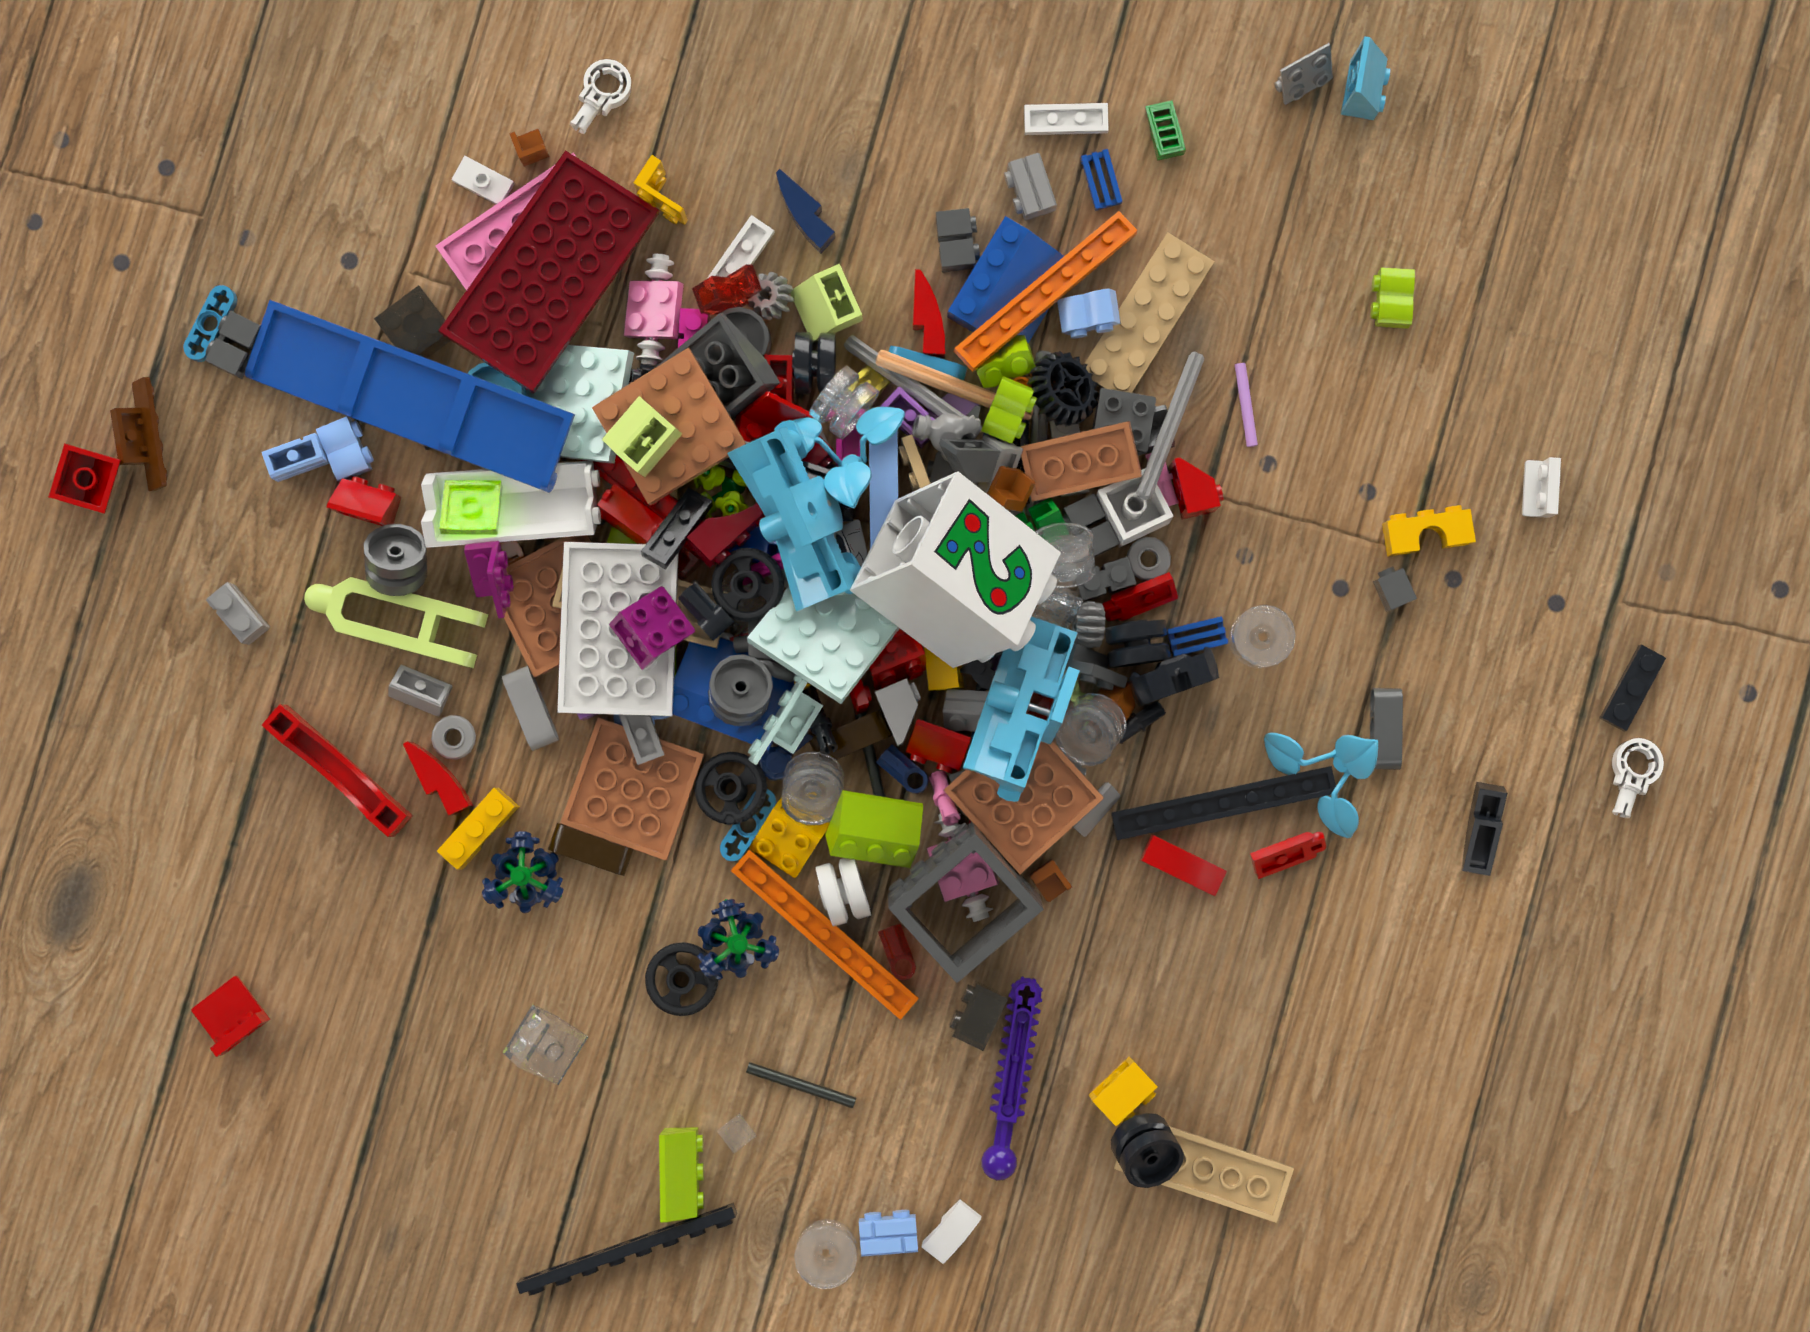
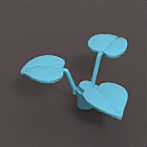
[793,407,905,508]
[1264,733,1378,838]

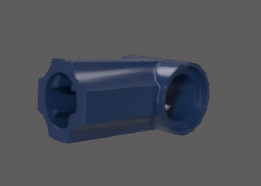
[876,744,929,794]

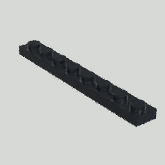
[1111,766,1336,840]
[516,1202,737,1296]

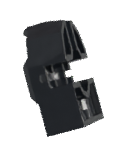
[1127,647,1219,707]

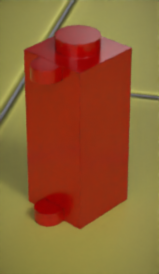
[597,484,664,544]

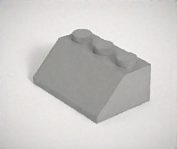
[875,679,921,747]

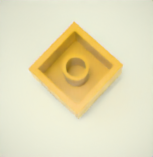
[1089,1056,1157,1126]

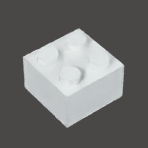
[1096,468,1174,548]

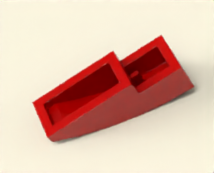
[913,269,945,359]
[403,741,473,816]
[1140,835,1227,896]

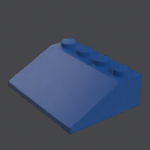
[947,216,1064,343]
[673,637,795,751]

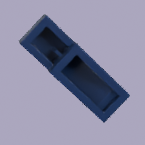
[776,169,836,254]

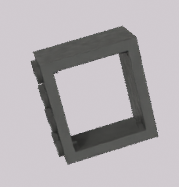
[888,822,1044,983]

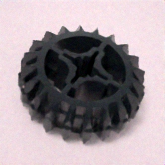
[1026,351,1099,427]

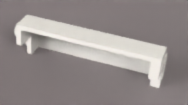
[421,461,601,548]

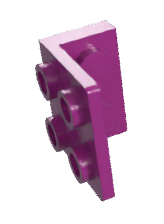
[464,541,514,619]
[609,586,695,670]

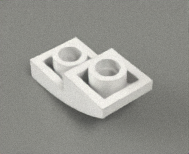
[922,1200,982,1264]

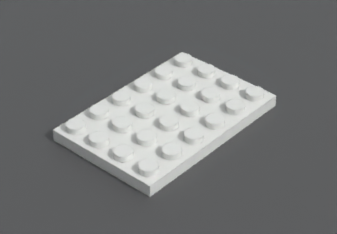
[558,542,678,716]

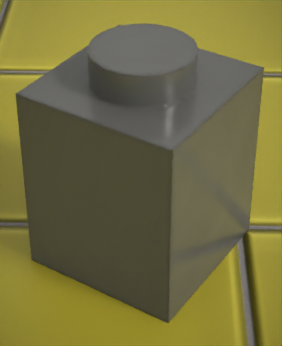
[1373,566,1417,612]

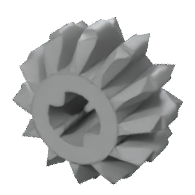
[746,272,795,320]
[1072,601,1106,648]

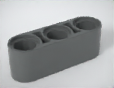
[1370,688,1403,770]

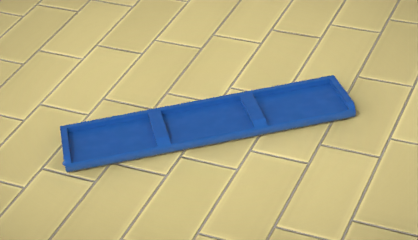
[245,300,575,493]

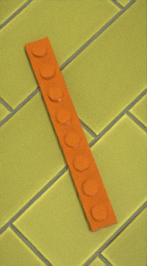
[954,211,1138,372]
[731,849,919,1020]

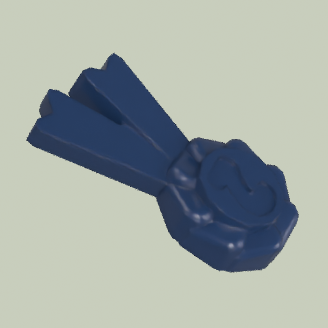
[758,731,813,781]

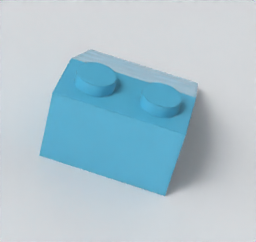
[1341,36,1390,120]

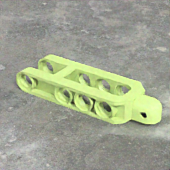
[304,577,488,668]

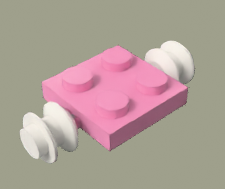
[624,254,684,367]
[927,813,999,922]

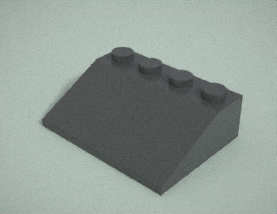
[655,313,780,421]

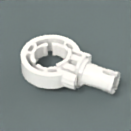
[570,59,631,134]
[1612,738,1664,818]

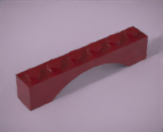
[687,435,834,569]

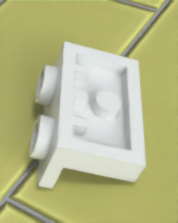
[1522,457,1561,518]

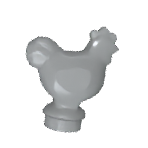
[912,413,982,461]

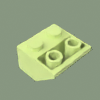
[790,264,863,342]
[602,396,682,477]

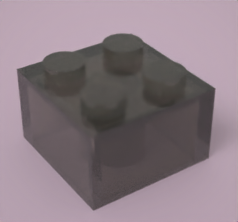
[374,285,451,358]
[949,980,1008,1051]

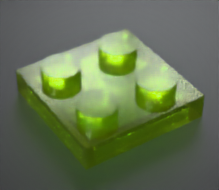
[439,480,503,535]

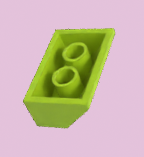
[825,790,923,868]
[659,1127,704,1222]

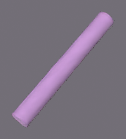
[1235,363,1258,447]

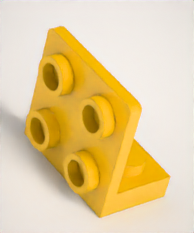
[633,155,688,225]
[750,793,830,878]

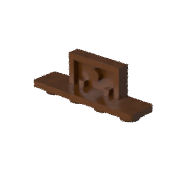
[110,377,168,491]

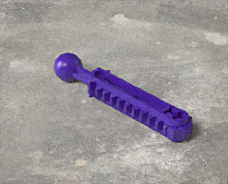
[981,976,1043,1181]

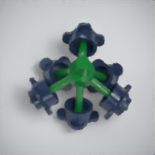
[482,831,564,913]
[698,899,779,980]

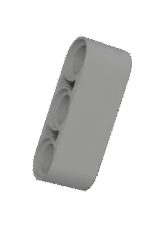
[502,666,559,751]

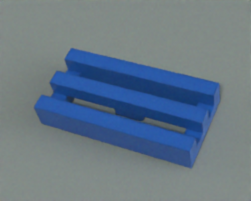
[1080,149,1123,211]
[1167,616,1228,657]

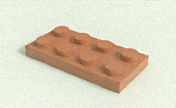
[1020,421,1142,502]

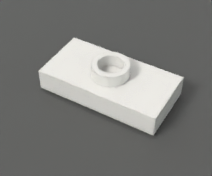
[451,155,515,204]

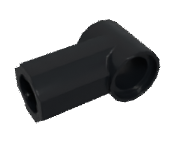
[678,582,734,641]

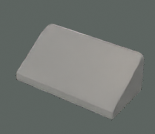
[388,665,452,717]
[1073,782,1120,837]

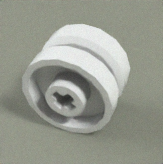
[816,858,871,927]

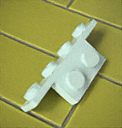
[748,674,823,765]

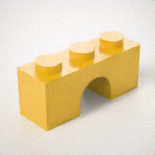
[1382,505,1476,557]
[437,788,520,870]

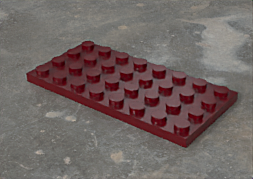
[438,150,659,394]

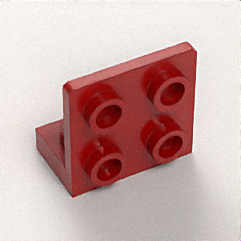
[735,392,813,442]
[869,629,926,690]
[191,976,271,1057]

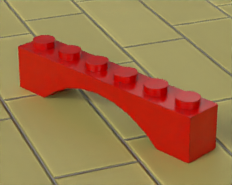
[261,704,413,837]

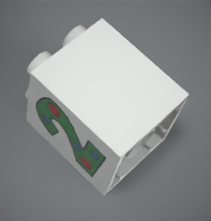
[850,471,1061,668]

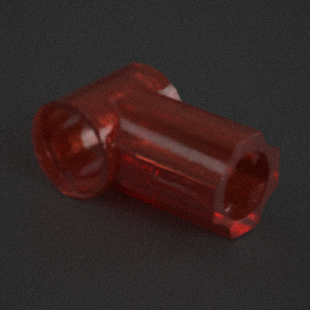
[878,923,917,980]

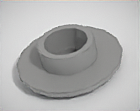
[1127,537,1171,581]
[431,715,476,760]

